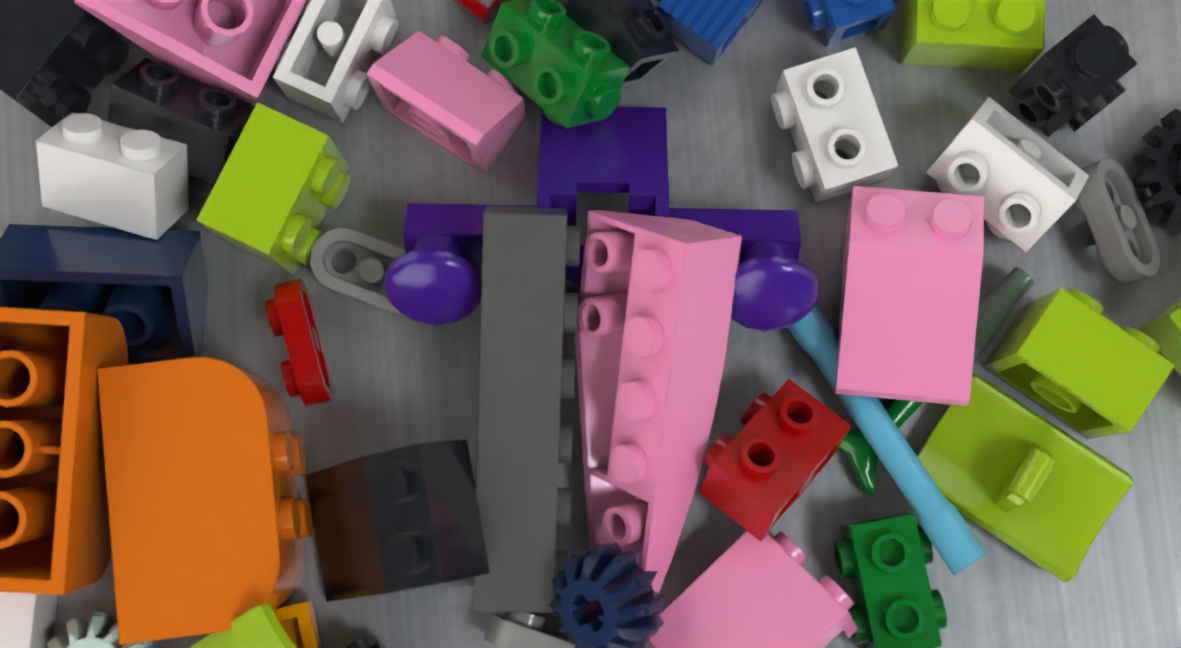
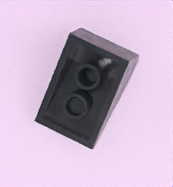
[306,439,490,602]

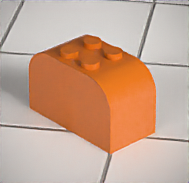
[0,307,129,595]
[97,357,313,645]

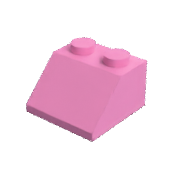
[366,31,526,175]

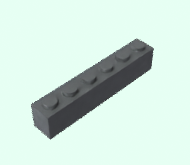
[473,206,580,613]

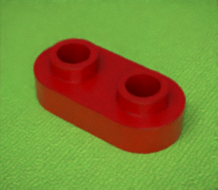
[265,278,333,407]

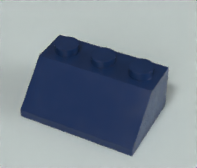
[0,224,208,365]

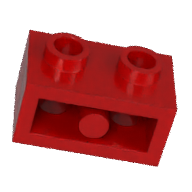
[699,379,851,541]

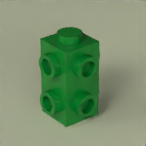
[481,0,630,128]
[834,514,947,648]

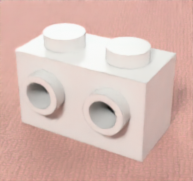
[273,0,399,123]
[771,47,898,203]
[926,97,1089,252]

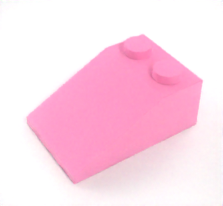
[74,0,307,104]
[835,186,984,406]

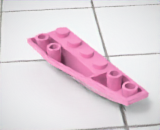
[575,210,742,593]

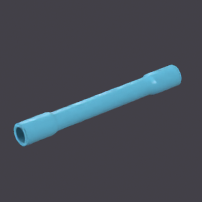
[788,302,987,575]

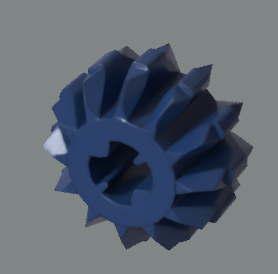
[549,542,667,648]

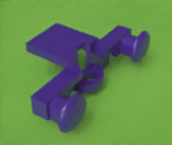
[384,107,819,332]

